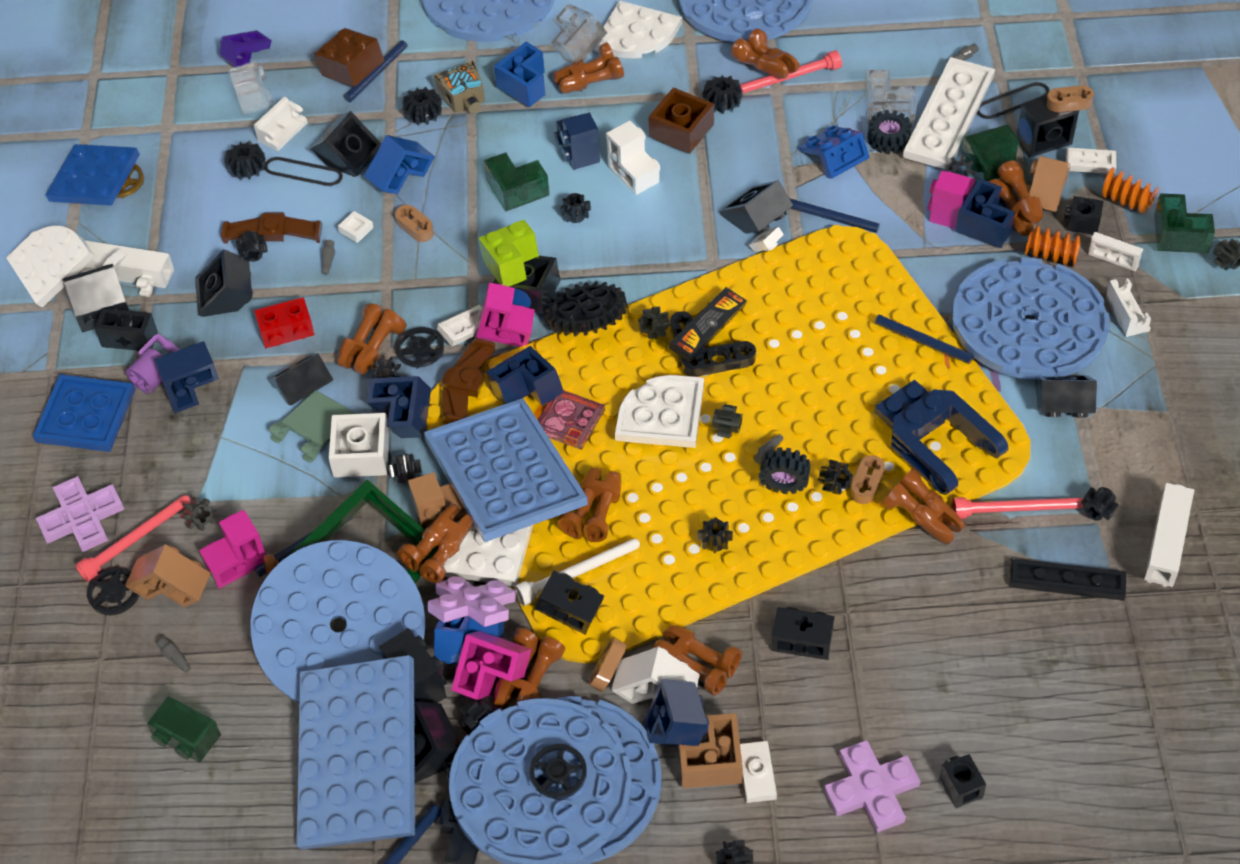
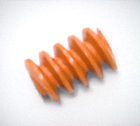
[1102,167,1159,214]
[1024,225,1081,268]

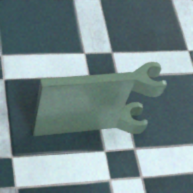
[269,390,356,463]

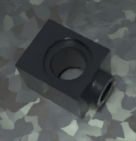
[1064,196,1104,235]
[939,754,987,808]

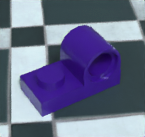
[220,30,272,69]

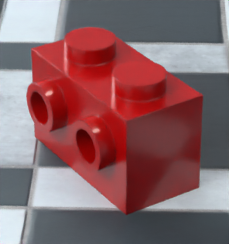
[254,297,315,349]

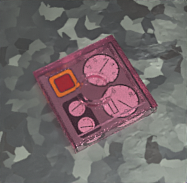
[538,391,605,450]

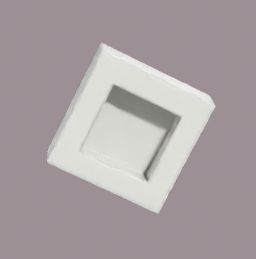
[338,211,373,243]
[749,227,784,253]

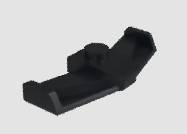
[440,760,479,864]

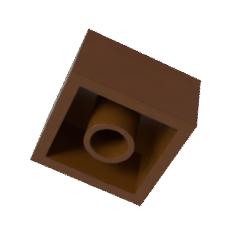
[314,28,385,87]
[648,87,714,154]

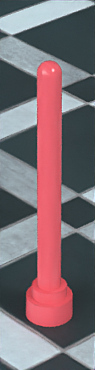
[740,50,842,94]
[75,495,191,582]
[952,497,1085,519]

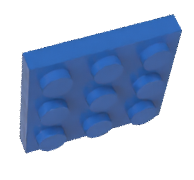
[46,144,140,206]
[33,374,136,452]

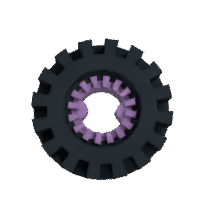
[867,110,912,154]
[759,447,811,494]

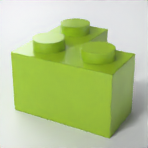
[478,219,539,287]

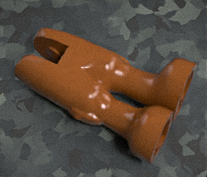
[731,28,800,79]
[880,467,965,545]
[397,504,473,583]

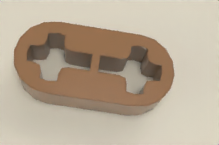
[1046,86,1094,112]
[395,205,434,242]
[851,455,885,504]
[588,637,627,692]

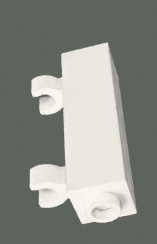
[81,241,174,297]
[1144,483,1194,587]

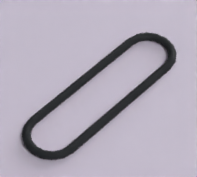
[977,82,1050,119]
[265,157,343,186]

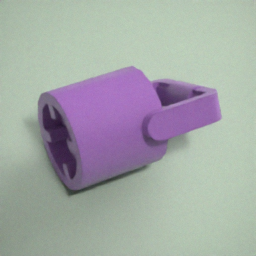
[126,334,181,394]

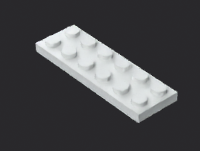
[903,57,995,171]

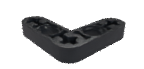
[670,311,756,377]

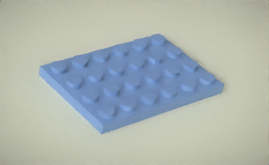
[424,398,588,542]
[297,655,415,850]

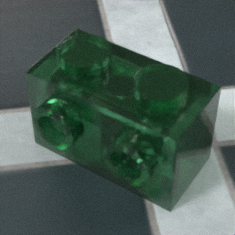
[147,696,221,763]

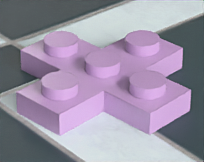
[36,476,125,552]
[428,576,515,627]
[824,740,920,833]

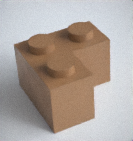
[1027,156,1071,212]
[408,472,467,529]
[125,544,211,608]
[679,713,743,789]

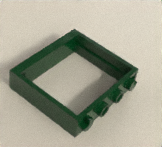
[290,479,439,584]

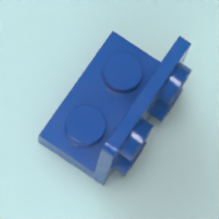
[798,125,870,179]

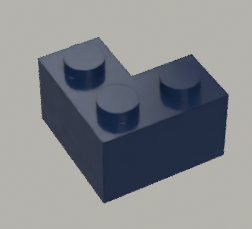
[554,112,600,170]
[956,178,1015,249]
[154,341,219,413]
[486,346,564,406]
[367,376,431,438]
[644,679,709,746]

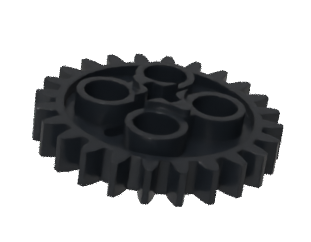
[544,281,628,337]

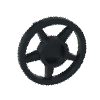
[396,327,445,369]
[87,567,140,615]
[530,744,587,799]

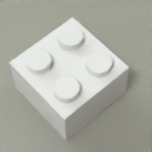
[329,413,390,477]

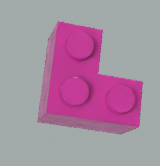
[927,171,976,229]
[476,282,535,347]
[199,510,266,589]
[451,631,532,700]

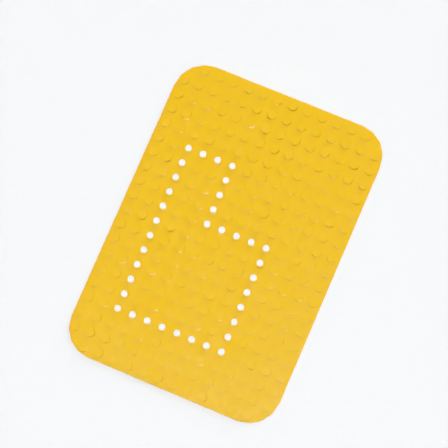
[427,225,1031,664]

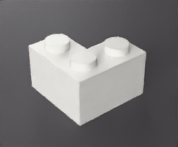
[606,121,660,195]
[611,647,700,704]

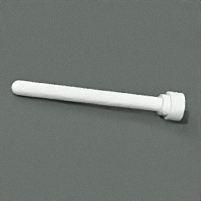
[515,539,640,606]

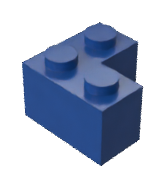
[494,41,545,108]
[365,135,435,194]
[434,616,504,664]

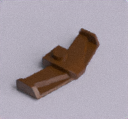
[221,212,323,244]
[441,338,495,424]

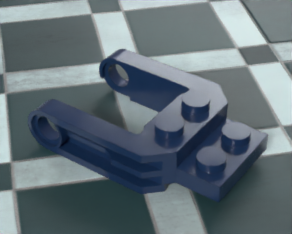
[874,379,1009,495]

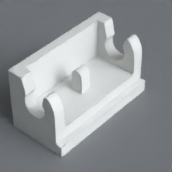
[254,97,308,151]
[1105,278,1151,337]

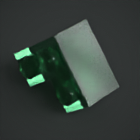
[962,124,1019,182]
[484,152,550,212]
[1154,193,1215,253]

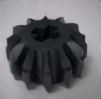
[703,74,743,114]
[402,86,442,126]
[224,140,266,181]

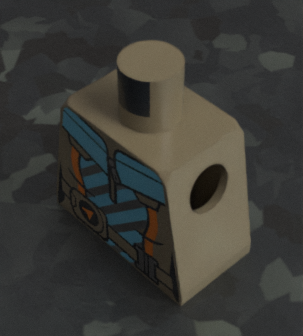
[433,60,485,113]

